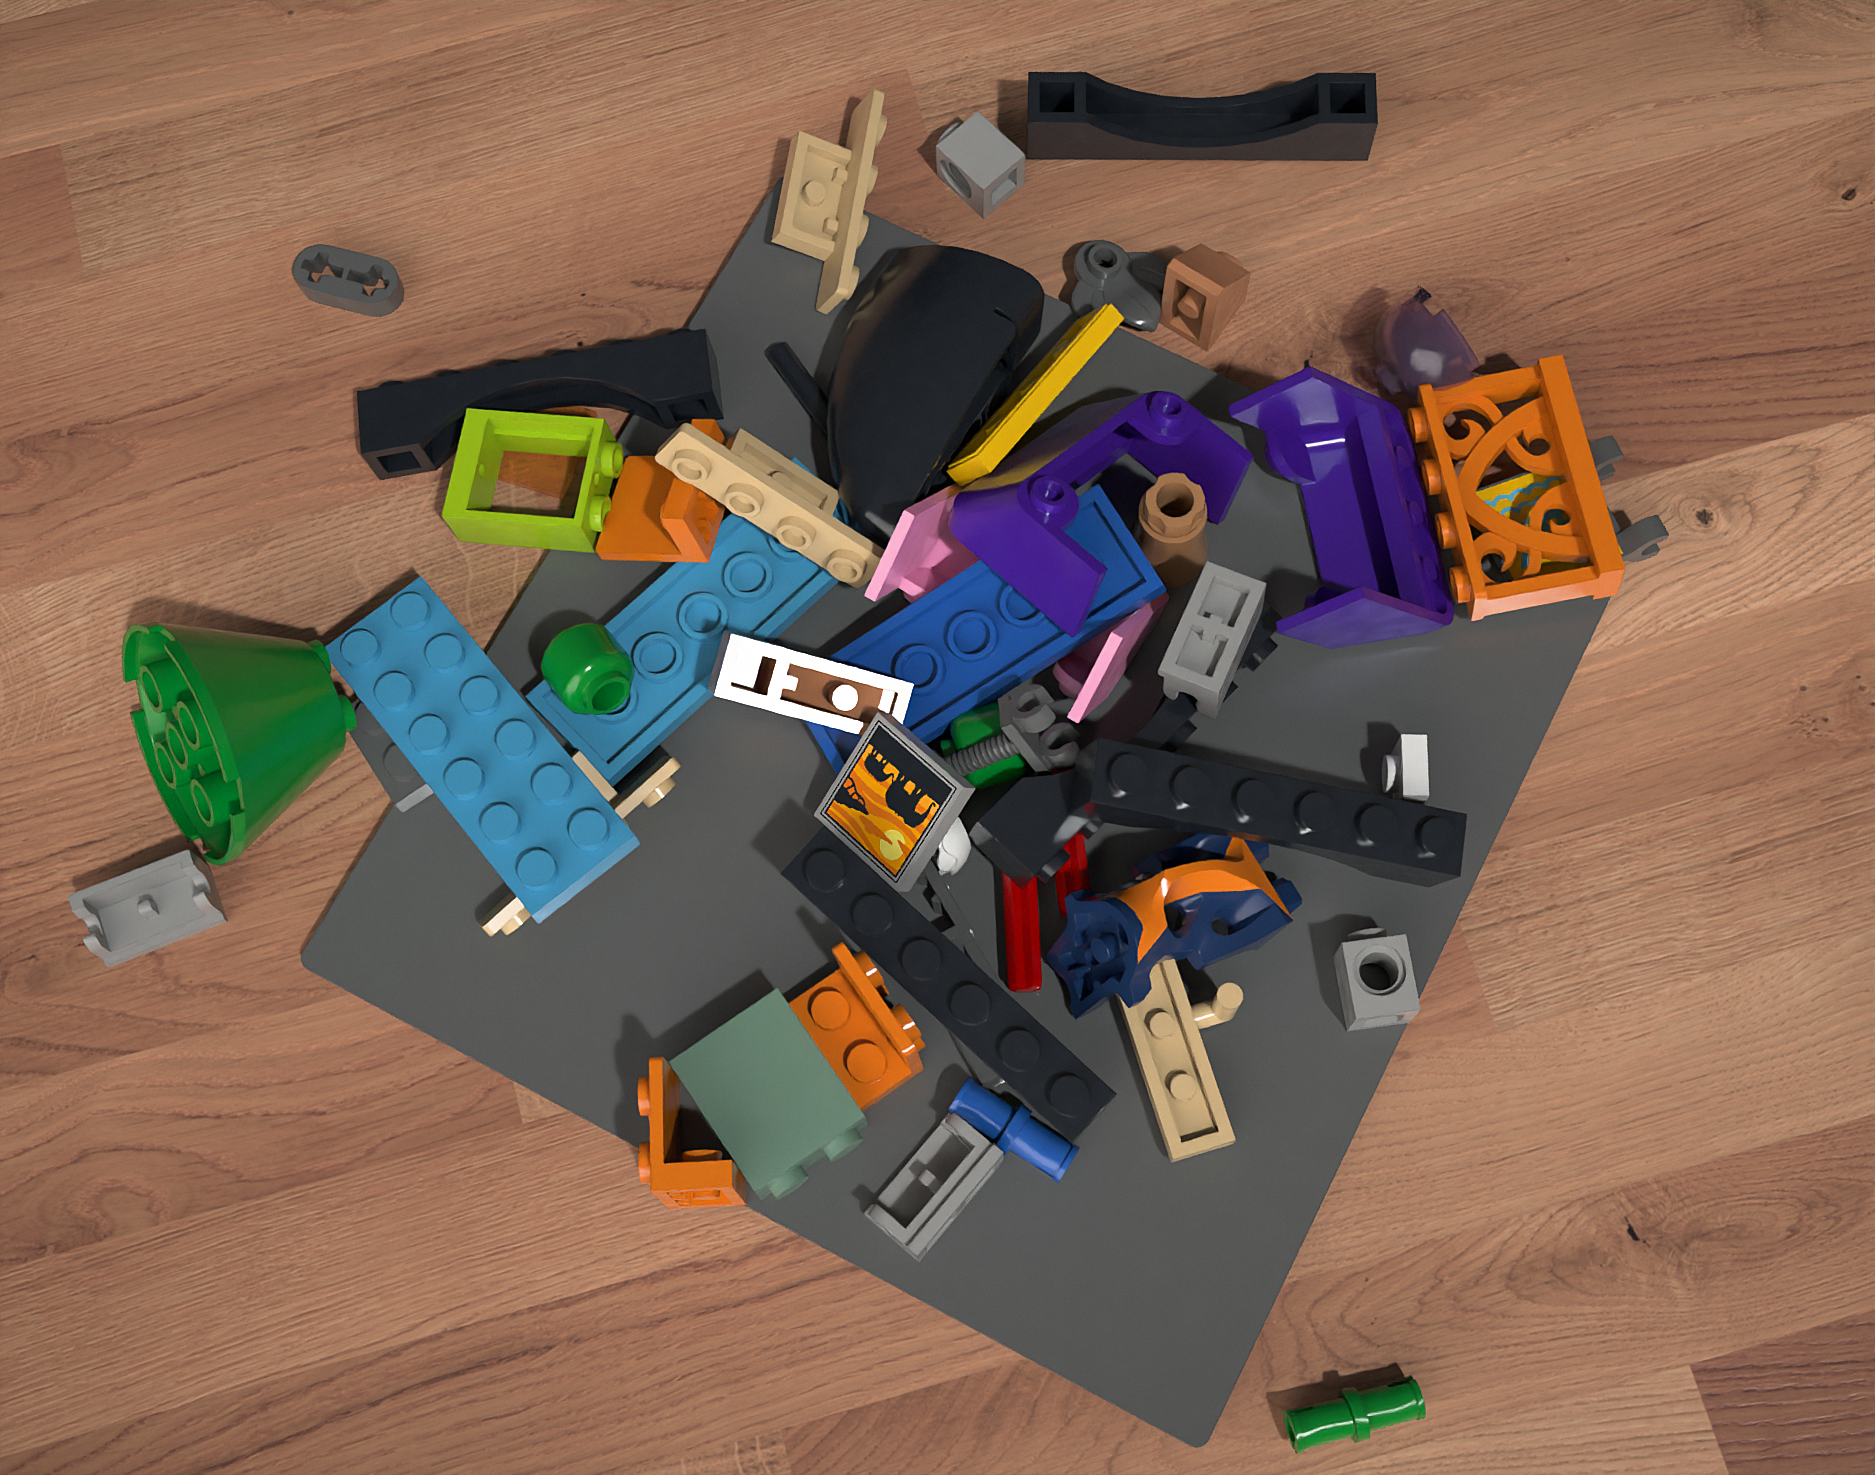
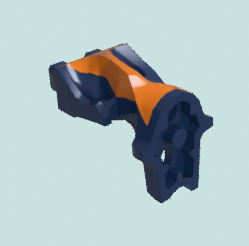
[1045,833,1302,1019]

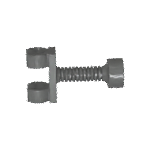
[931,684,1083,777]

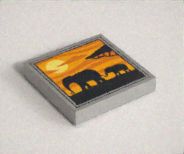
[814,712,976,892]

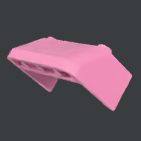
[864,480,1169,723]

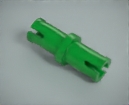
[1283,1375,1426,1454]

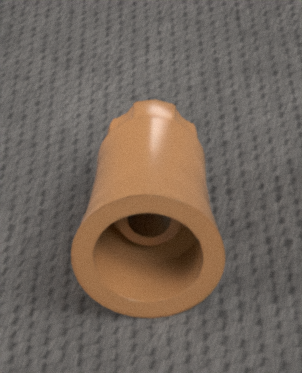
[1129,472,1208,588]

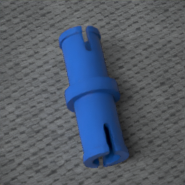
[947,1076,1080,1183]

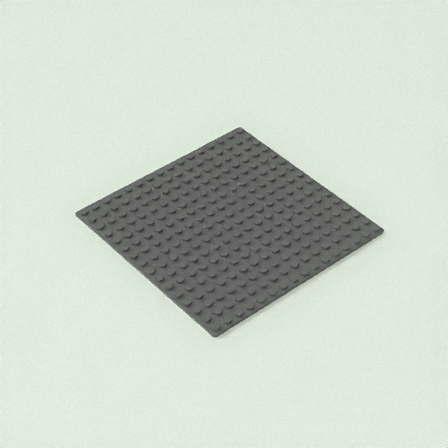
[301,177,1611,1448]

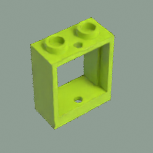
[442,408,623,553]

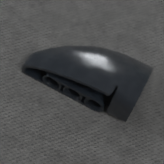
[827,245,1045,550]

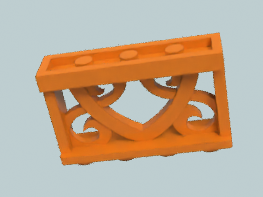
[1408,354,1625,621]

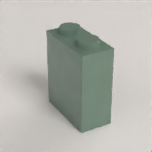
[668,988,868,1200]

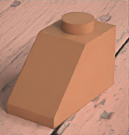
[1159,243,1251,352]

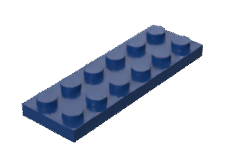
[805,484,1167,776]

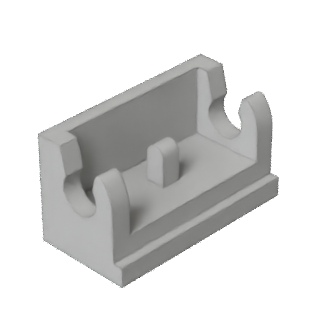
[1158,561,1267,719]
[68,849,228,968]
[864,1112,1004,1262]

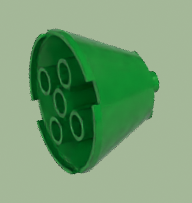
[122,621,357,866]

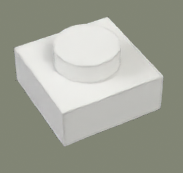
[1382,734,1429,805]

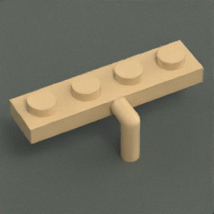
[1116,959,1243,1163]

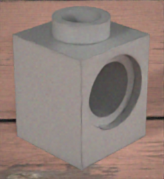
[936,111,1025,219]
[1333,928,1421,1031]

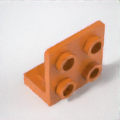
[595,419,727,563]
[788,941,926,1112]
[638,1056,747,1209]

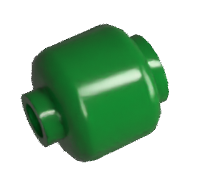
[541,622,635,715]
[940,700,1029,790]

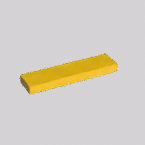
[946,303,1124,487]

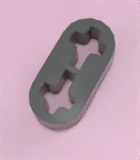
[293,244,405,317]

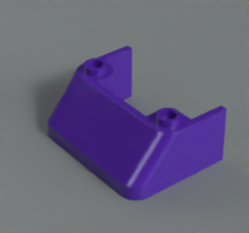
[1228,366,1454,649]
[948,391,1254,638]

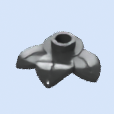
[1071,240,1168,332]

